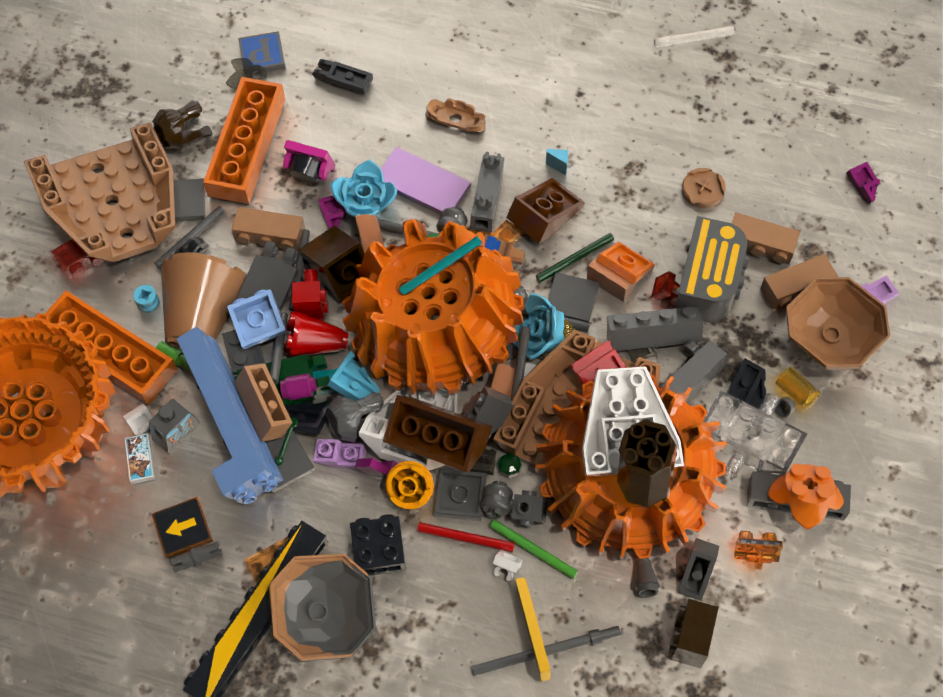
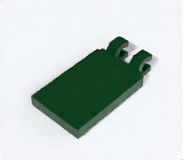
[237,354,332,406]

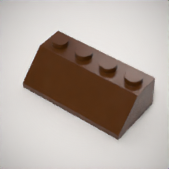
[383,395,492,472]

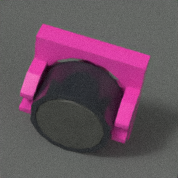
[283,140,336,184]

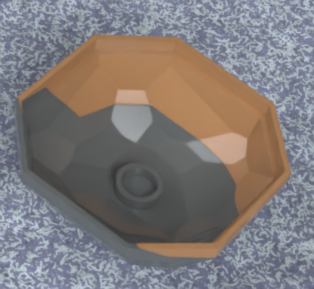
[269,554,376,661]

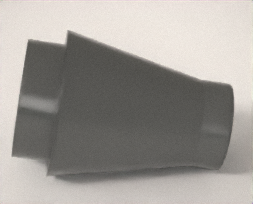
[635,558,660,598]

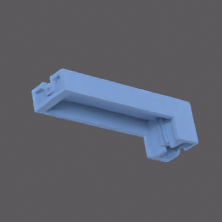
[177,327,283,504]

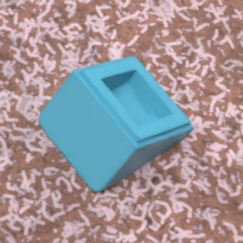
[546,149,568,175]

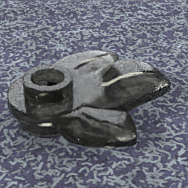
[226,58,267,90]

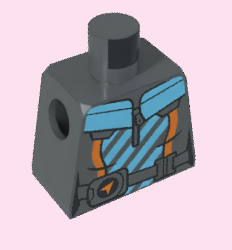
[149,399,201,454]

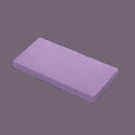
[381,147,471,214]

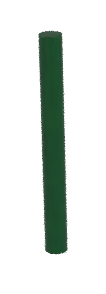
[536,233,614,283]

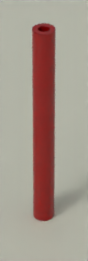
[417,522,515,552]

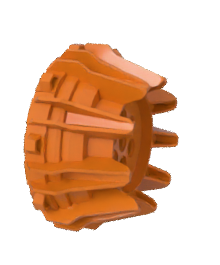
[343,219,524,395]
[0,313,116,498]
[535,367,727,560]

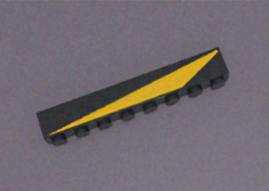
[183,520,329,697]

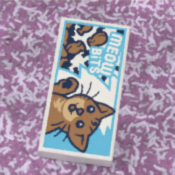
[124,433,155,484]

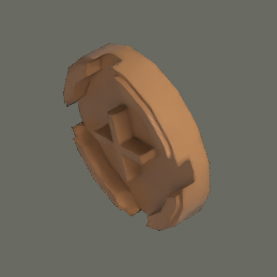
[682,168,726,208]

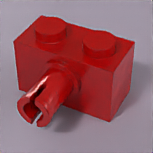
[292,269,329,321]

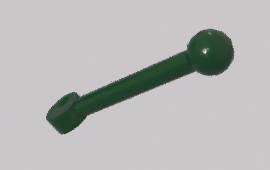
[274,417,299,465]

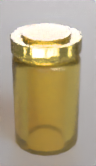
[775,366,822,410]

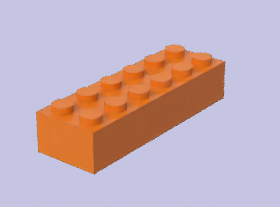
[203,77,286,204]
[45,290,178,406]

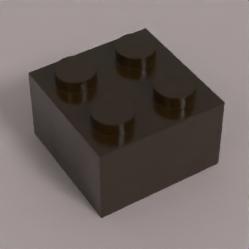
[668,598,719,669]

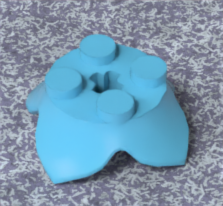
[330,159,397,218]
[513,293,565,360]

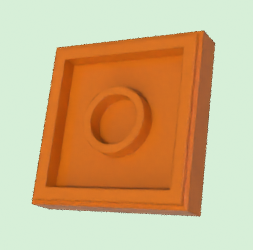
[596,242,655,284]

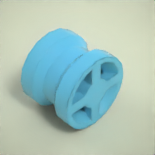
[133,285,160,313]

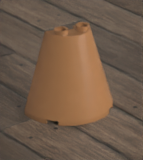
[161,252,247,347]

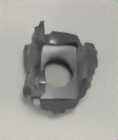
[326,392,384,443]

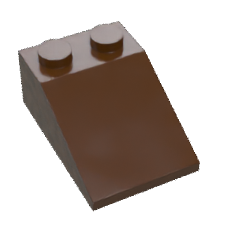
[506,178,585,243]

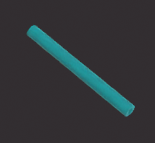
[399,236,482,295]

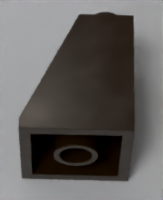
[298,225,365,302]

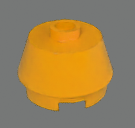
[385,461,434,509]

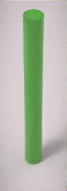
[490,519,578,579]

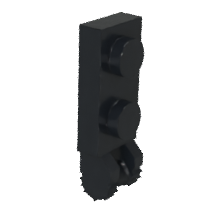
[312,59,373,94]

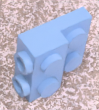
[227,289,287,349]

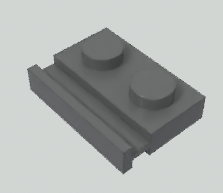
[222,330,265,374]

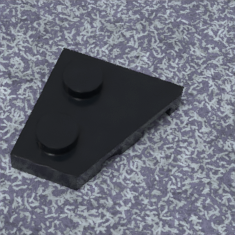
[723,358,767,421]
[285,396,334,434]

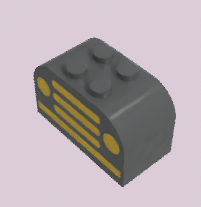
[675,216,749,322]

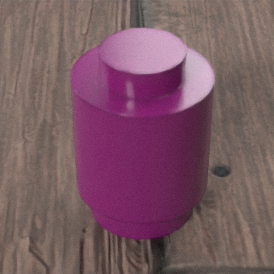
[280,373,317,400]

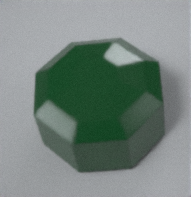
[498,453,522,479]

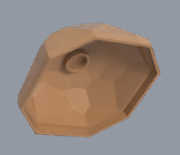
[786,277,890,370]

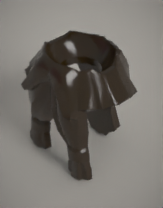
[152,101,213,150]

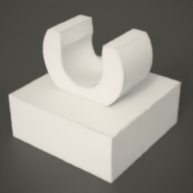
[123,404,153,436]
[493,550,524,581]

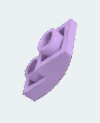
[313,439,367,469]

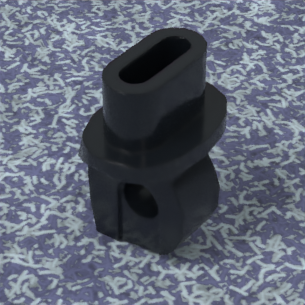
[179,237,210,254]

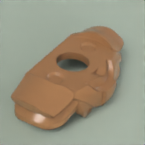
[425,98,486,132]

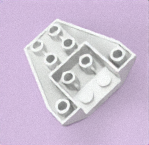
[582,367,684,476]

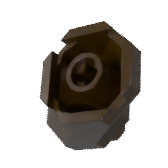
[617,419,677,508]

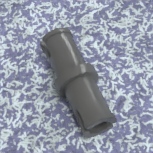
[170,541,223,573]

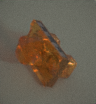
[734,531,783,570]

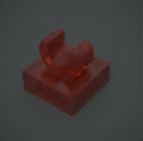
[651,271,680,301]

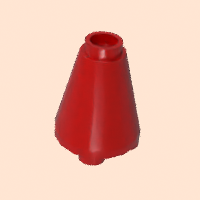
[284,311,349,357]

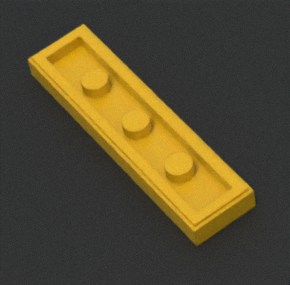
[515,577,551,682]

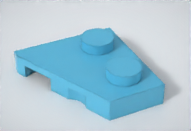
[328,351,380,400]

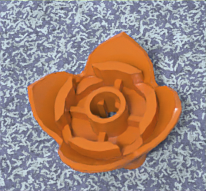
[767,464,844,530]

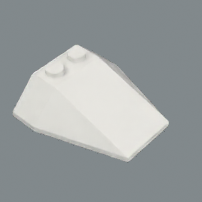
[359,387,458,471]

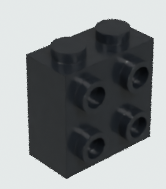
[350,514,406,576]

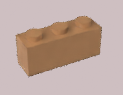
[231,207,305,250]
[732,212,800,265]
[761,254,838,310]
[234,363,292,442]

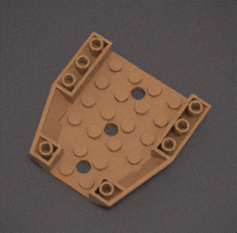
[24,122,175,262]
[493,330,661,467]

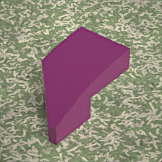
[846,162,880,204]
[318,195,346,229]
[355,458,398,477]

